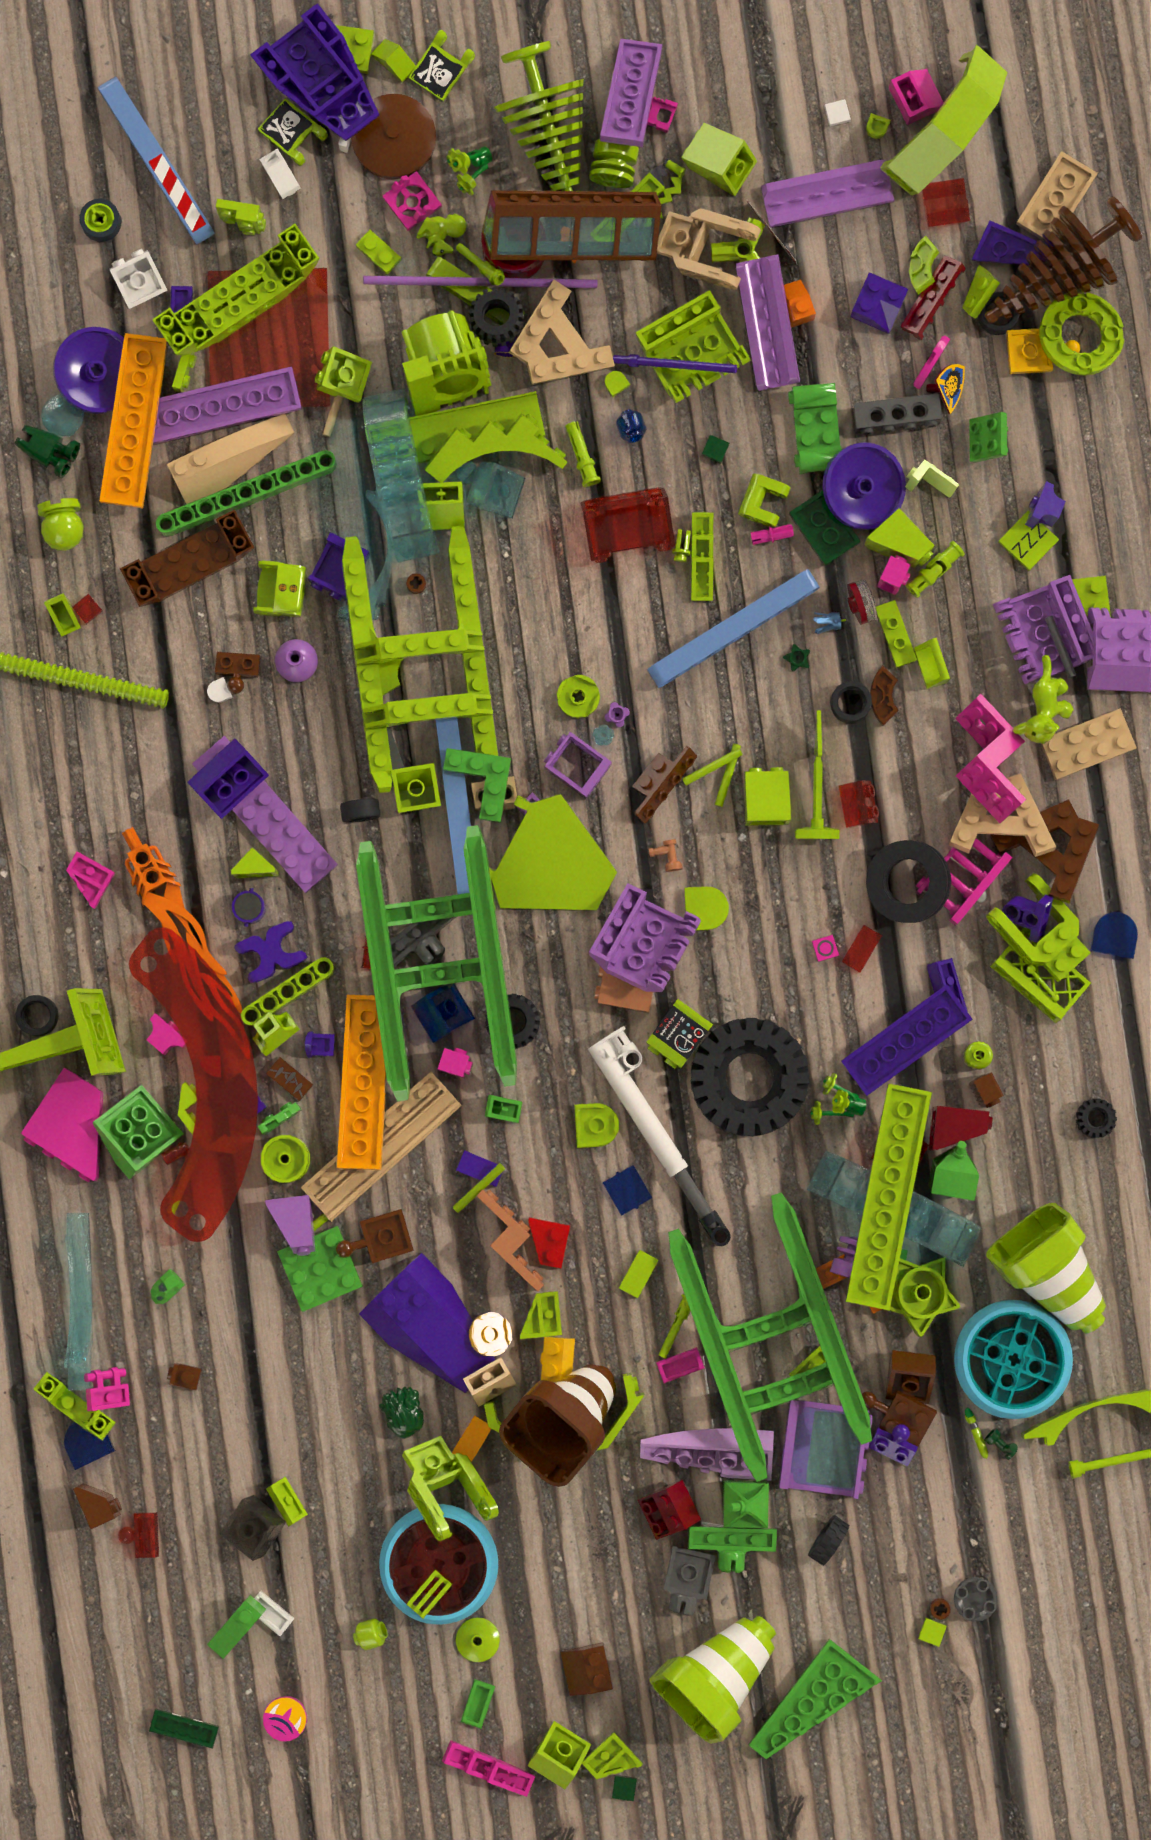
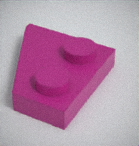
[66,852,115,909]

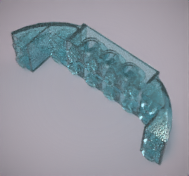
[363,388,440,563]
[807,1151,982,1268]

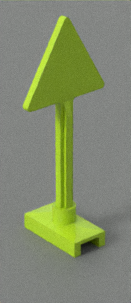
[795,710,840,839]

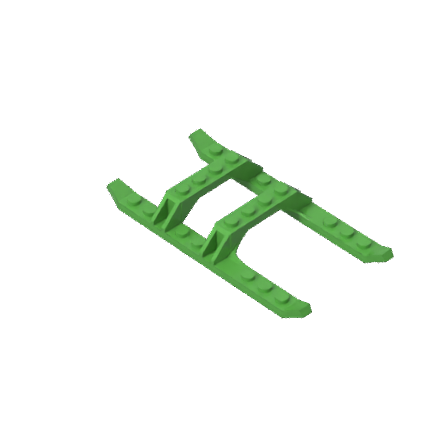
[356,825,517,1102]
[668,1192,872,1482]

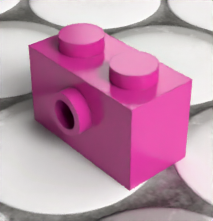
[876,555,911,596]
[438,1048,473,1078]

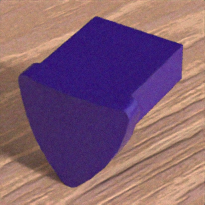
[305,1031,335,1058]

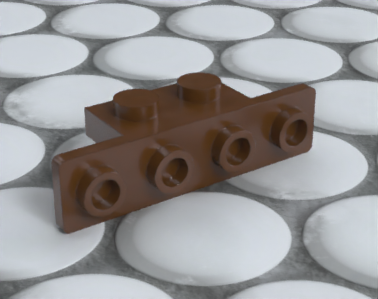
[632,746,697,823]

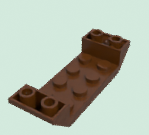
[120,509,255,607]

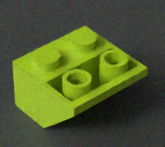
[419,482,465,531]

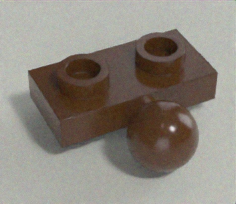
[215,652,260,694]

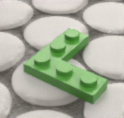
[443,748,511,823]

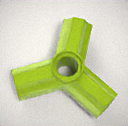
[711,217,765,263]

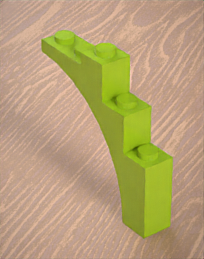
[424,413,568,483]

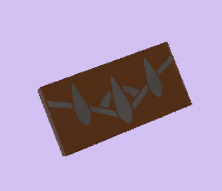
[266,1057,313,1101]

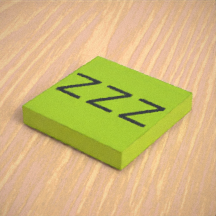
[998,510,1059,571]

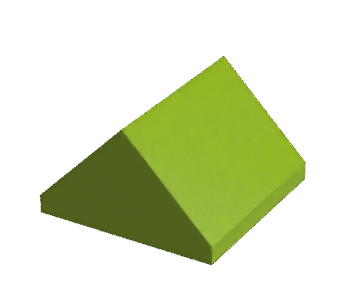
[231,848,279,878]

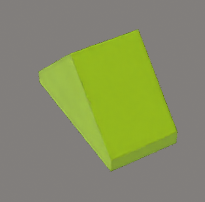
[371,39,416,83]
[44,593,81,637]

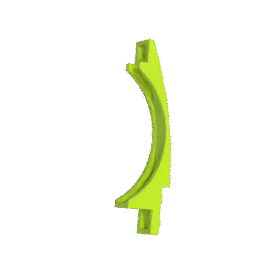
[1021,1389,1151,1446]

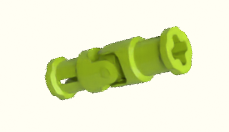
[905,541,965,598]

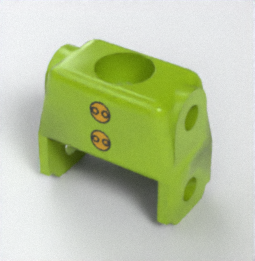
[253,560,306,617]

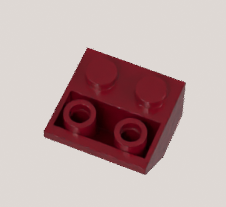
[637,1480,701,1540]

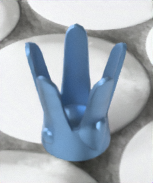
[813,612,846,634]

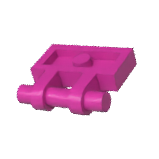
[84,1367,130,1411]

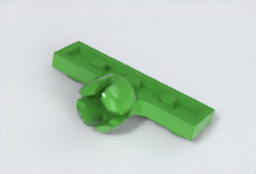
[688,1526,777,1573]

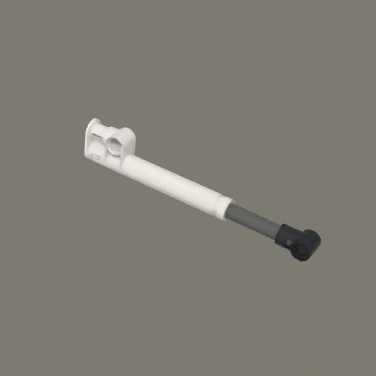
[588,1026,731,1246]

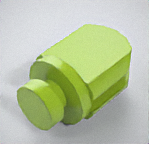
[671,529,691,563]

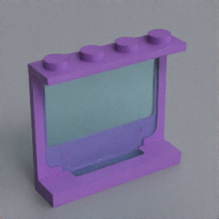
[778,1400,872,1499]

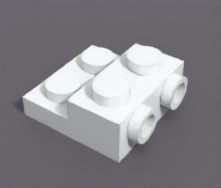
[110,249,167,309]

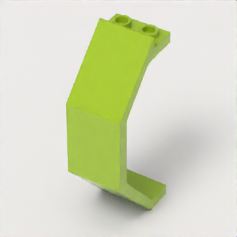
[880,44,1008,195]
[484,1373,645,1450]

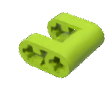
[738,473,791,528]

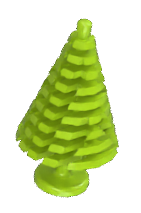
[494,41,584,191]

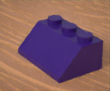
[187,738,269,819]

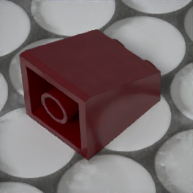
[928,1106,993,1151]

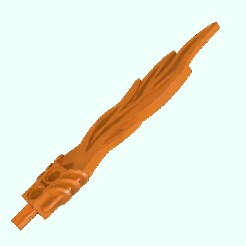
[122,827,251,1060]

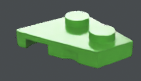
[257,1101,302,1134]

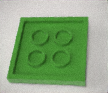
[277,1226,363,1312]

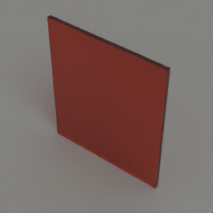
[208,267,330,407]

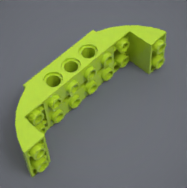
[152,224,320,355]

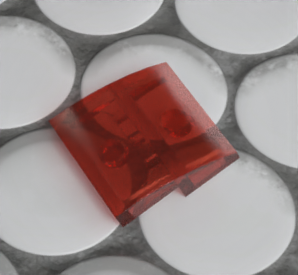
[922,178,970,227]

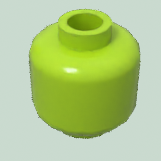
[963,1041,993,1070]
[353,1618,388,1650]

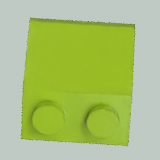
[391,763,441,813]
[528,1721,592,1789]

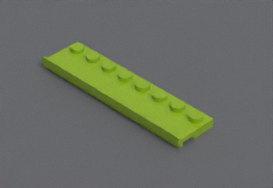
[369,391,546,472]

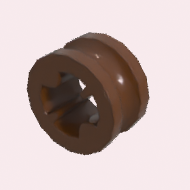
[406,573,426,594]
[930,1598,950,1620]

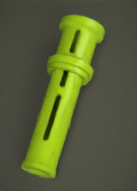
[565,421,601,487]

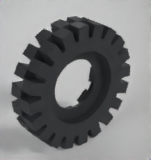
[690,1018,810,1136]

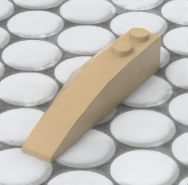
[167,414,294,504]

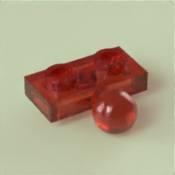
[118,1512,159,1558]

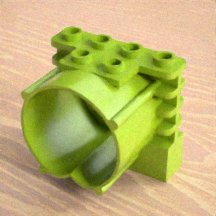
[402,310,492,416]

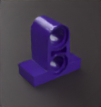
[1002,894,1053,943]

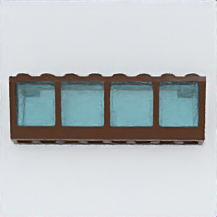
[482,190,662,261]

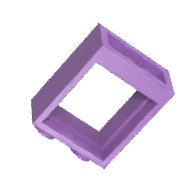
[544,732,612,799]

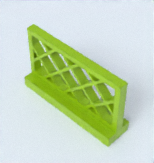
[990,927,1091,1024]

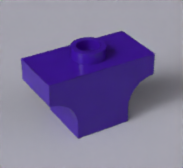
[1025,481,1066,528]

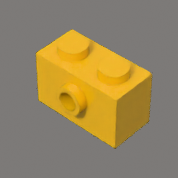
[540,1337,575,1382]

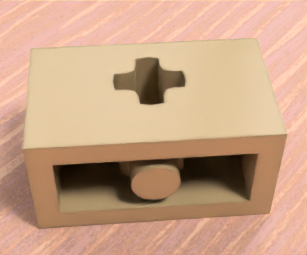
[463,1357,516,1407]

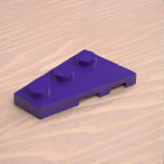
[971,220,1039,266]

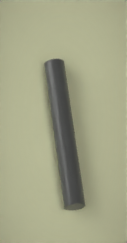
[1045,615,1076,678]

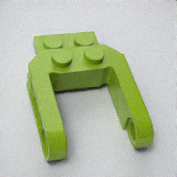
[986,873,1091,982]
[402,1436,499,1541]

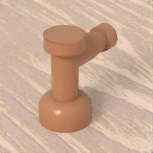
[649,839,683,872]

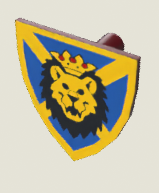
[926,364,965,414]

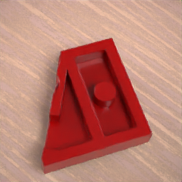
[528,1217,570,1268]

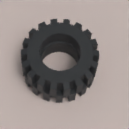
[469,287,524,347]
[485,994,540,1049]

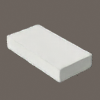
[254,1591,295,1636]

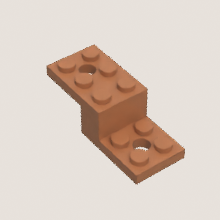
[477,1190,544,1292]

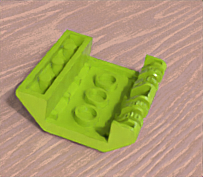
[635,290,751,403]

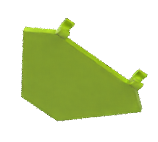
[489,794,617,910]

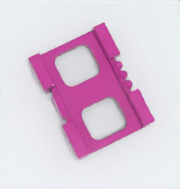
[647,96,678,133]

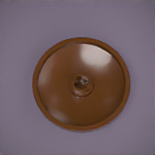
[351,94,436,179]

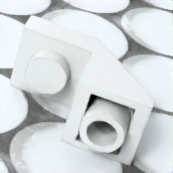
[259,149,301,199]

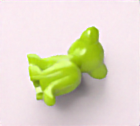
[1013,655,1074,744]

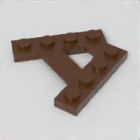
[990,799,1099,904]

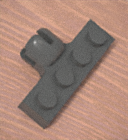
[390,917,456,967]

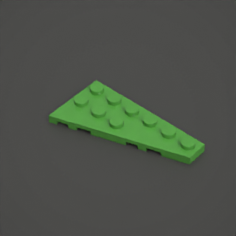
[748,1638,882,1759]

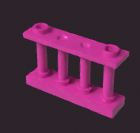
[915,838,1012,926]

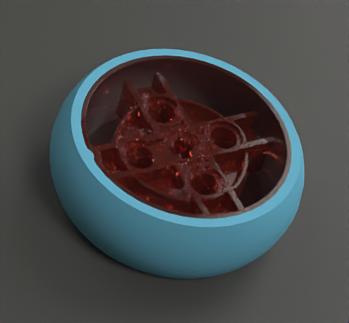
[379,1504,498,1625]

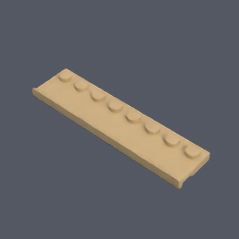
[301,1071,462,1222]

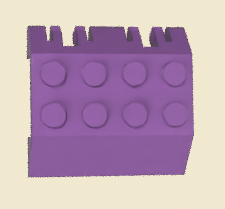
[993,575,1093,685]
[1087,607,1151,692]
[589,883,701,992]

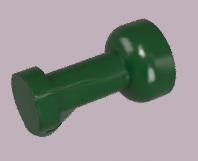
[984,1428,1018,1460]

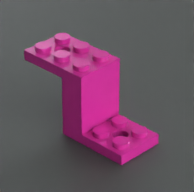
[955,694,1026,823]

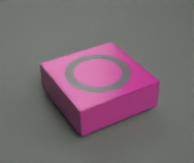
[812,935,839,962]

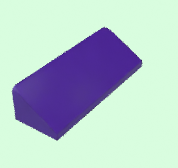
[927,958,968,1012]

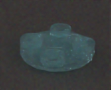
[41,394,84,436]

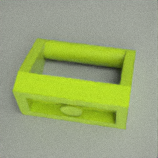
[913,638,950,689]

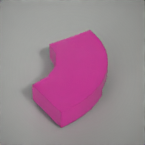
[913,335,950,390]

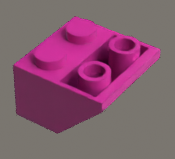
[889,69,944,125]

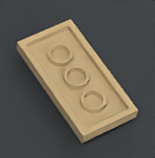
[1016,151,1098,241]
[1041,708,1136,780]

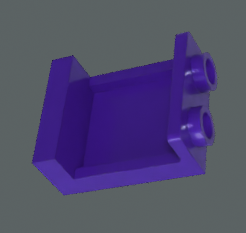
[308,532,370,601]

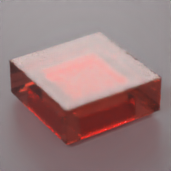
[72,594,103,625]

